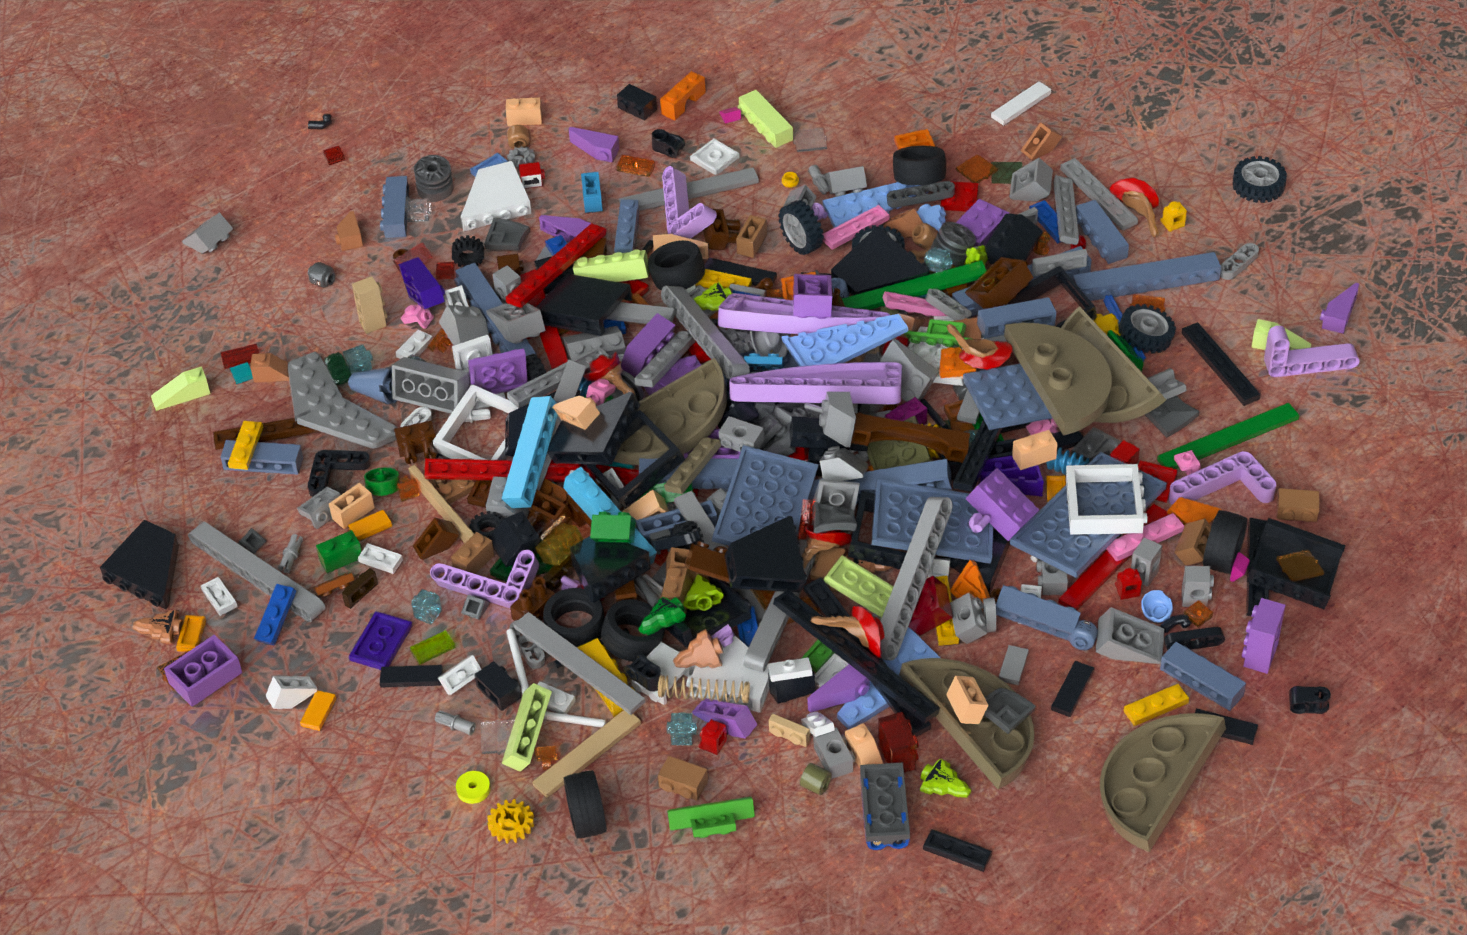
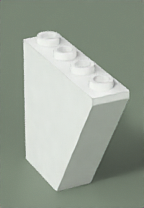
[461,161,531,231]
[686,635,769,712]

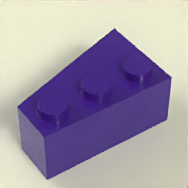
[398,257,445,309]
[978,456,1044,496]

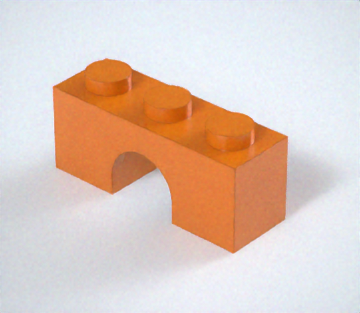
[660,71,706,121]

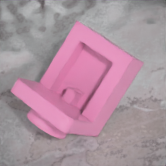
[401,305,434,329]
[586,379,616,406]
[1026,418,1059,435]
[1174,450,1201,475]

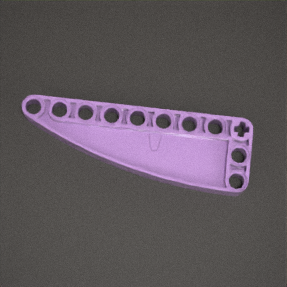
[718,294,890,334]
[729,362,902,404]

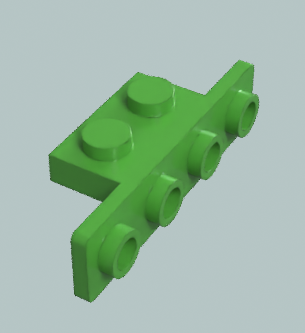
[904,319,973,349]
[667,797,755,838]

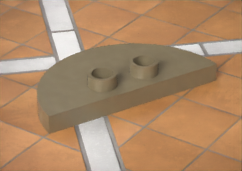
[1061,306,1166,423]
[1004,323,1112,435]
[614,358,727,465]
[899,658,1034,789]
[1100,713,1226,852]

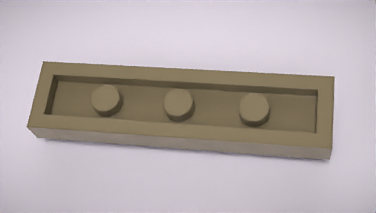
[664,437,721,494]

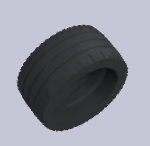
[893,145,946,185]
[648,240,705,290]
[1203,510,1248,574]
[543,588,605,647]
[601,599,665,662]
[563,770,607,839]

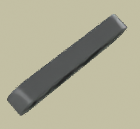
[887,181,955,208]

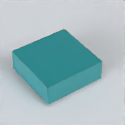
[230,362,253,385]

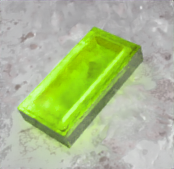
[410,630,456,665]

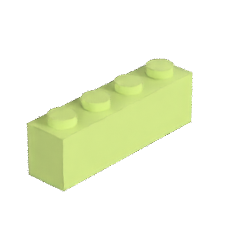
[738,90,793,148]
[573,250,650,282]
[502,683,552,772]

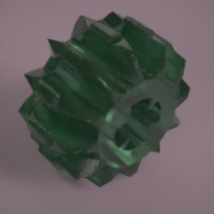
[324,352,351,385]

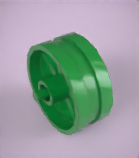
[364,467,400,496]

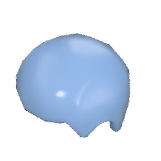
[1141,590,1173,623]

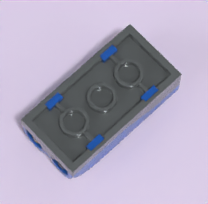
[860,763,910,850]

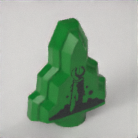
[638,597,686,635]

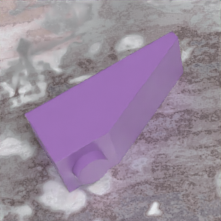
[569,127,619,162]
[539,215,591,242]
[1320,283,1359,334]
[807,664,870,712]
[692,698,757,739]

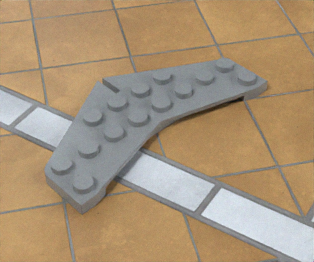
[288,351,398,449]

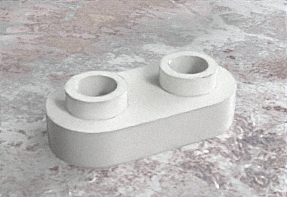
[400,407,432,427]

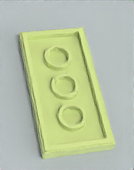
[823,555,894,618]

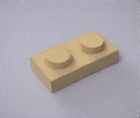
[769,714,810,747]

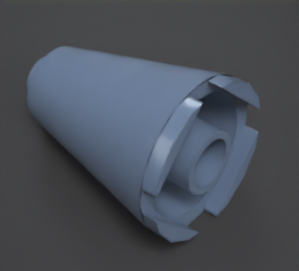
[348,367,397,404]

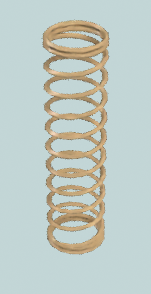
[658,675,750,704]

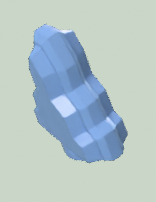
[916,204,946,232]

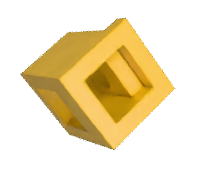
[1160,201,1187,232]

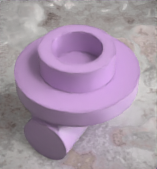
[811,203,828,221]
[969,513,991,533]
[561,576,582,590]
[711,624,735,647]

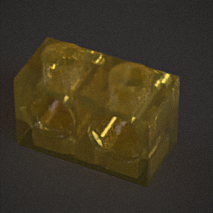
[535,524,584,565]

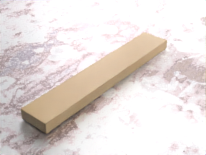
[409,465,474,543]
[533,710,641,798]

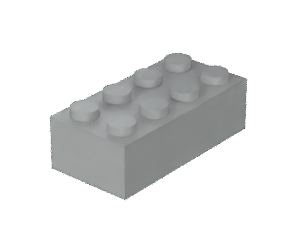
[392,357,469,414]

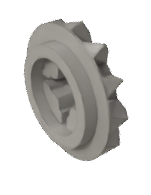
[507,146,535,167]
[727,330,753,353]

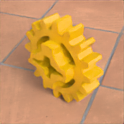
[487,799,534,844]

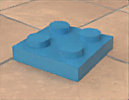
[744,353,784,371]

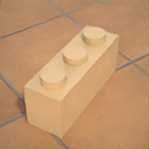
[352,276,387,334]

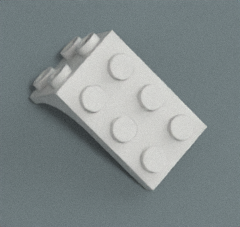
[452,335,506,410]

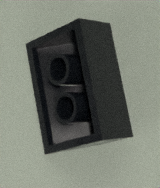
[985,213,1043,265]

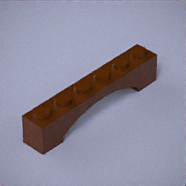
[851,413,970,463]

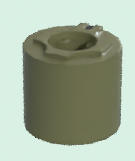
[800,763,832,795]

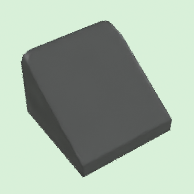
[238,528,266,554]
[461,594,490,620]

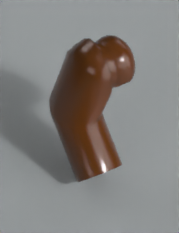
[753,278,774,290]

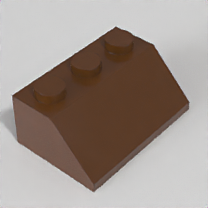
[965,257,1034,309]
[685,541,730,583]

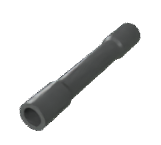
[633,575,660,608]

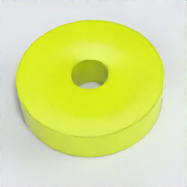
[456,771,490,804]

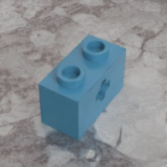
[581,172,603,213]

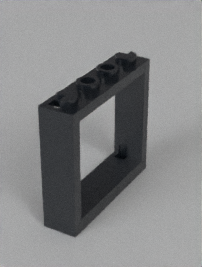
[1006,265,1097,328]
[584,410,685,509]
[848,491,906,569]

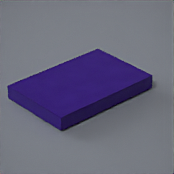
[349,611,412,670]

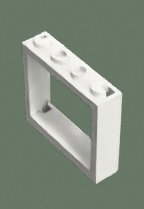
[433,384,523,460]
[1066,464,1147,535]

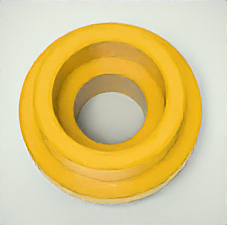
[782,172,799,188]

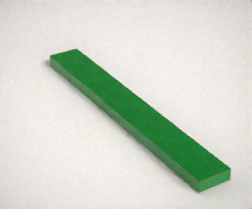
[842,260,987,310]
[1157,403,1299,469]

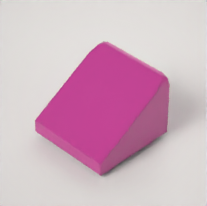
[719,107,741,124]
[1230,552,1250,582]

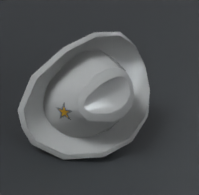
[750,330,789,358]

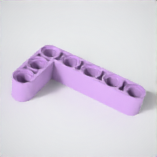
[662,166,717,239]
[1264,326,1360,377]
[1169,451,1276,505]
[430,550,539,608]

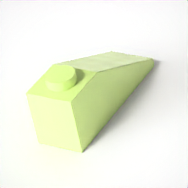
[1252,319,1311,350]
[151,366,210,411]

